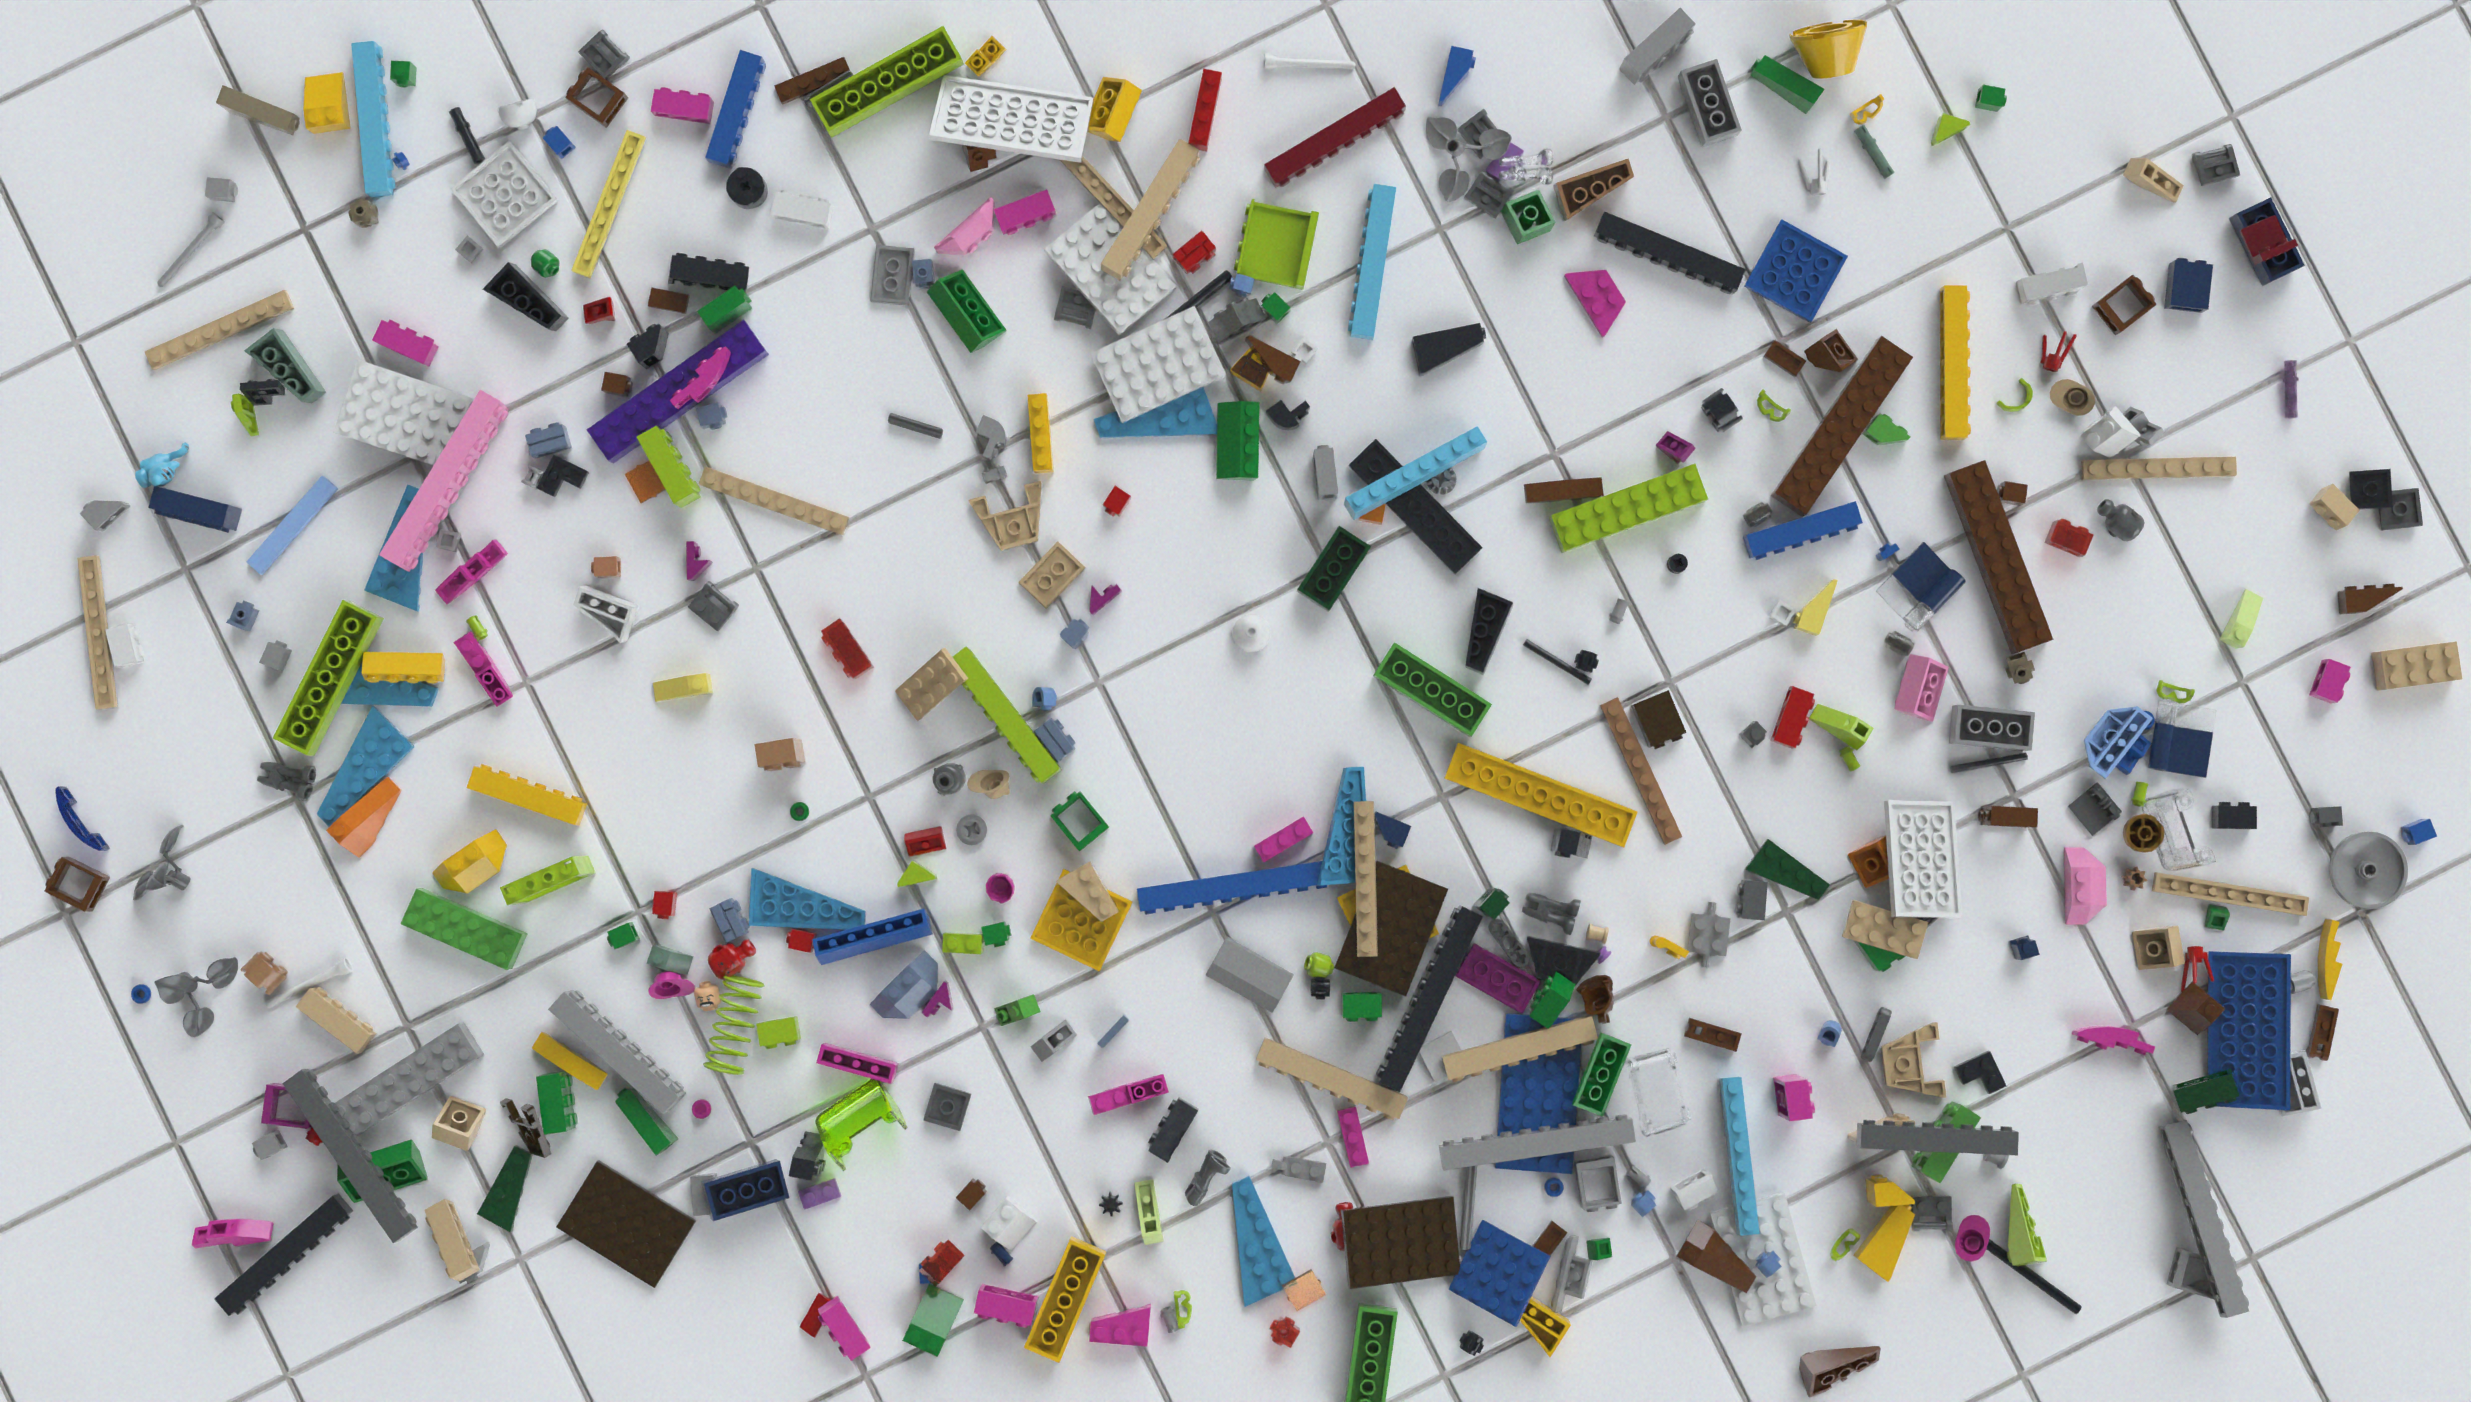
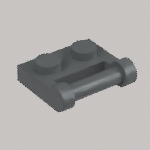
[578,30,630,80]
[1457,109,1497,160]
[2192,144,2240,186]
[1464,170,1514,219]
[1054,286,1096,329]
[688,581,739,631]
[1911,1196,1953,1231]

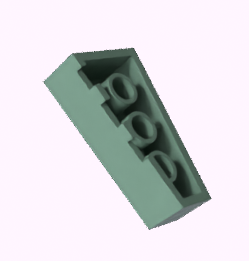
[244,328,326,404]

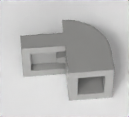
[2123,406,2165,446]
[976,415,1007,461]

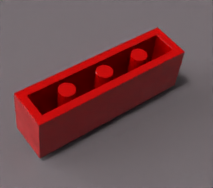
[1188,68,1222,152]

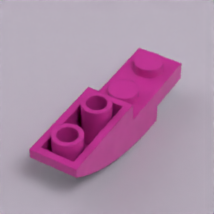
[670,346,731,409]
[453,631,513,707]
[2072,1026,2155,1055]
[1088,1074,1169,1115]
[192,1219,274,1249]

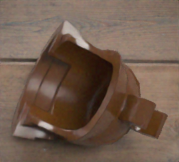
[1576,975,1614,1024]

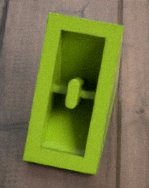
[1931,113,1971,146]
[897,860,938,887]

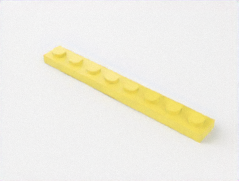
[571,130,646,279]

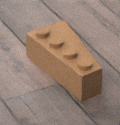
[1553,158,1634,222]

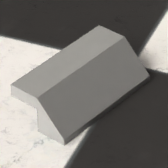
[1206,937,1294,1013]

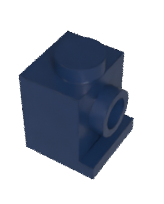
[2009,935,2040,960]

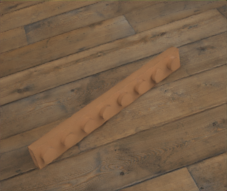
[1600,697,1683,845]

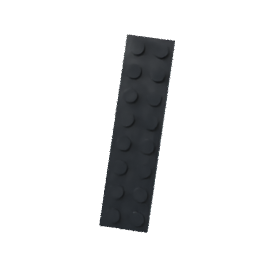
[1348,439,1483,574]

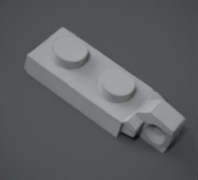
[1272,1156,1326,1183]

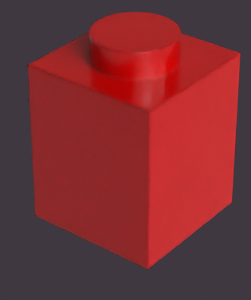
[1102,486,1132,517]
[652,891,677,919]
[786,929,817,953]

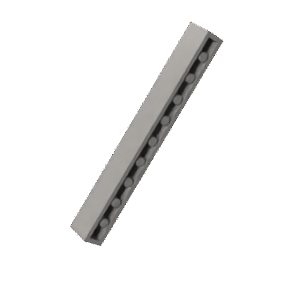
[1439,1114,1636,1170]
[2158,1120,2250,1318]

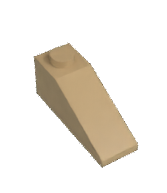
[2123,158,2184,203]

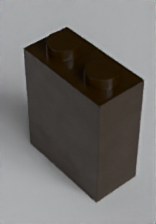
[1631,690,1687,749]

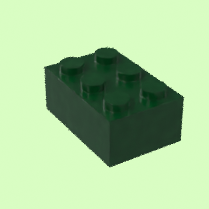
[2173,1069,2239,1114]

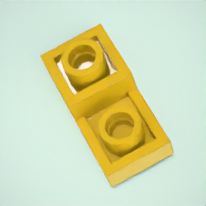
[965,36,1007,77]

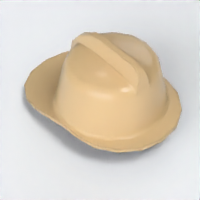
[2050,379,2095,416]
[967,770,1010,799]

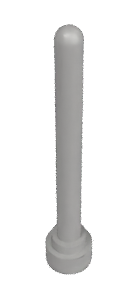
[157,212,225,287]

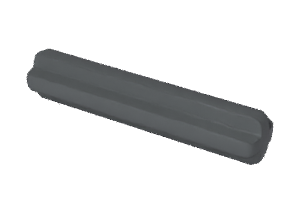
[803,70,853,107]
[888,413,943,439]

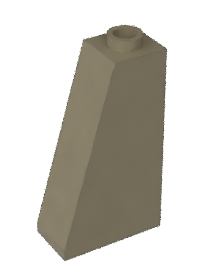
[216,85,300,135]

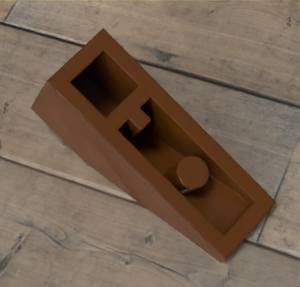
[1245,335,1301,385]

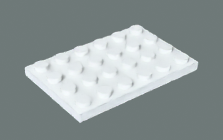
[1044,203,1177,336]
[1090,306,1226,423]
[333,359,472,466]
[1884,800,1962,918]
[1709,1192,1817,1327]

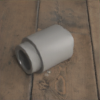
[2291,970,2315,994]

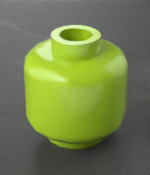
[1304,952,1334,979]

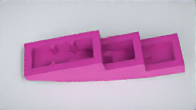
[435,539,508,605]

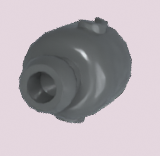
[2097,499,2145,542]
[932,763,966,796]

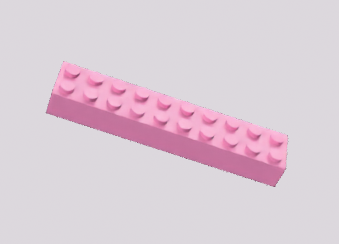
[379,390,509,572]

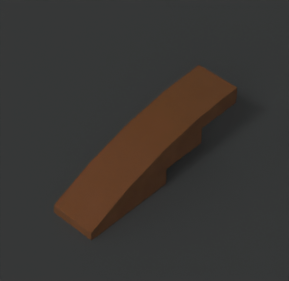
[1524,477,1604,504]

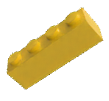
[1027,393,1054,474]
[362,652,445,684]

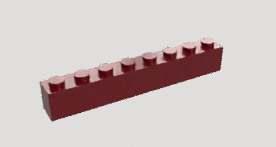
[1264,87,1406,188]

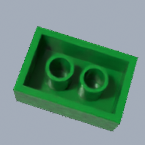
[536,1071,578,1135]

